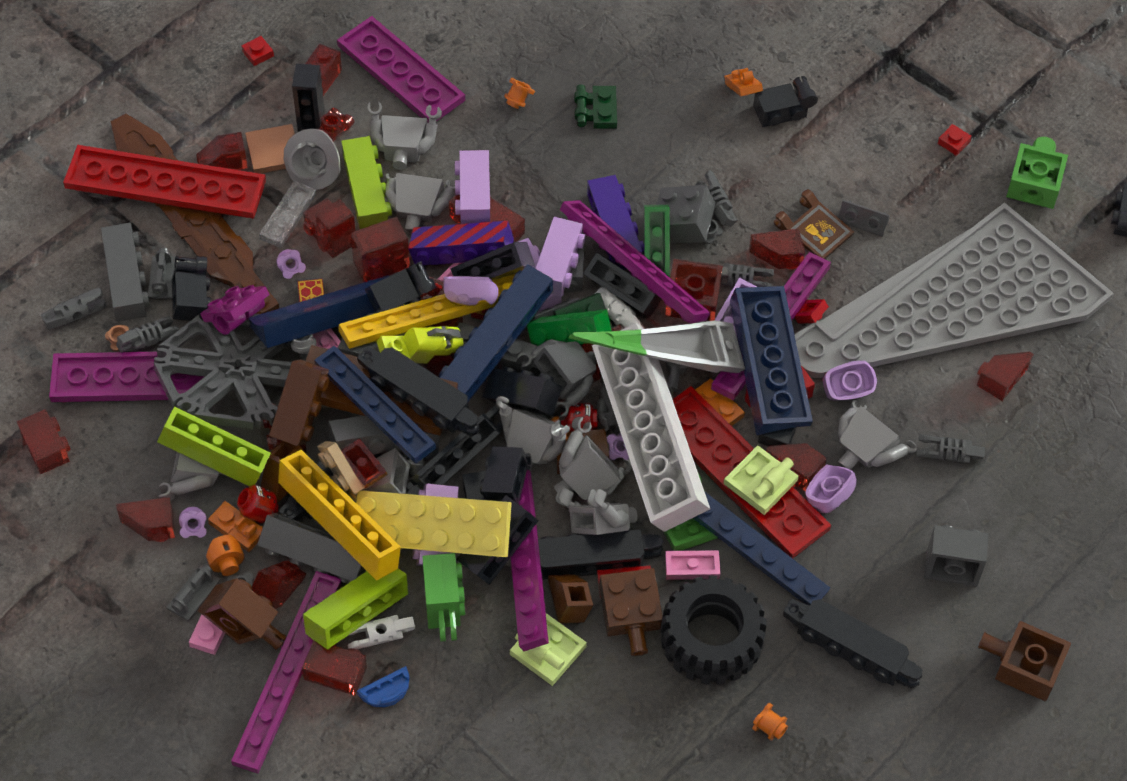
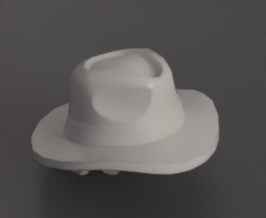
[283,128,340,190]

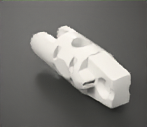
[595,287,645,329]
[348,615,415,651]

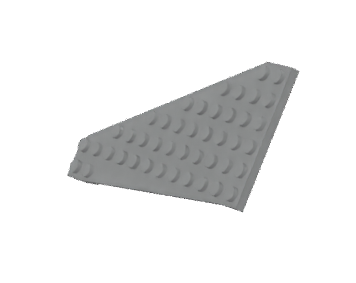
[795,202,1114,378]

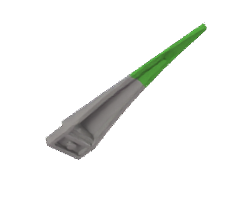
[569,320,745,373]

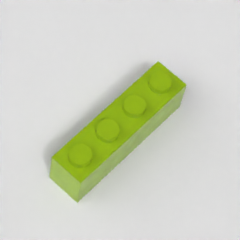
[341,136,392,231]
[157,406,271,486]
[303,569,408,650]

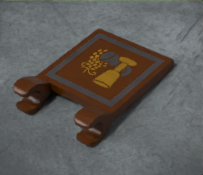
[774,189,854,259]

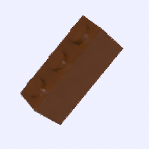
[269,359,329,446]

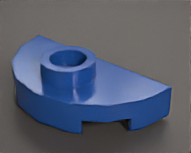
[357,666,410,707]

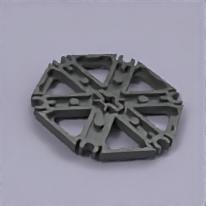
[154,314,308,430]

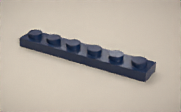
[314,345,436,464]
[693,491,830,606]

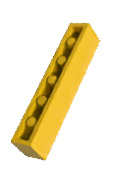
[278,450,401,581]

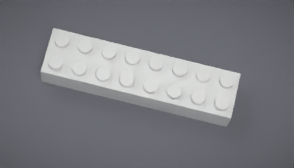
[592,323,710,532]

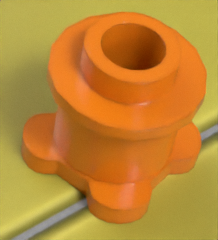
[504,78,535,109]
[752,703,788,741]

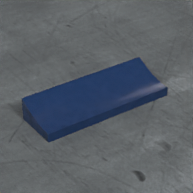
[249,275,407,348]
[730,286,813,436]

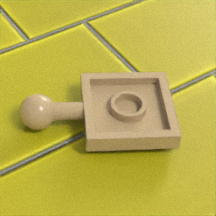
[317,441,364,503]

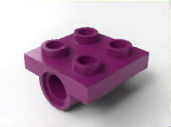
[200,285,269,335]

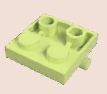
[724,445,798,515]
[510,613,587,686]

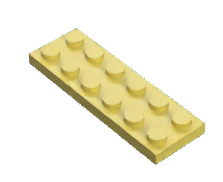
[356,490,512,557]

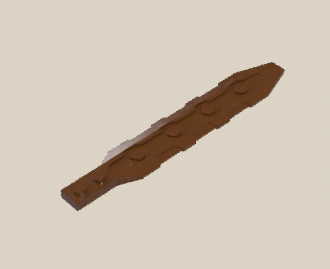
[110,114,280,314]

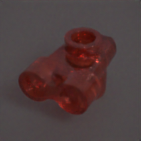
[319,108,355,141]

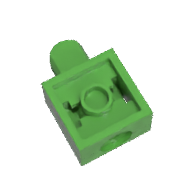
[1006,137,1068,209]
[422,553,465,642]

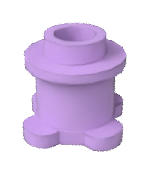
[276,249,306,279]
[607,433,629,460]
[179,506,206,538]

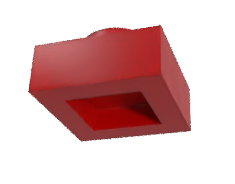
[241,36,274,66]
[937,124,972,156]
[794,299,829,324]

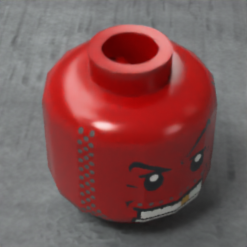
[561,403,598,433]
[237,485,278,523]

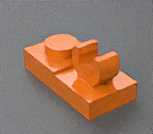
[724,68,763,96]
[208,501,263,552]

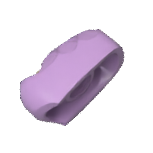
[443,276,498,306]
[822,361,877,400]
[805,464,857,514]

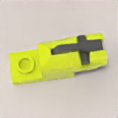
[376,326,464,363]

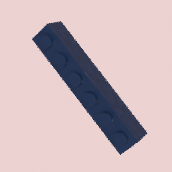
[439,264,553,402]

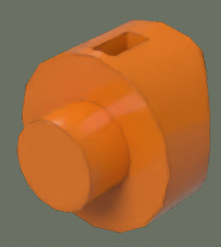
[206,535,245,576]

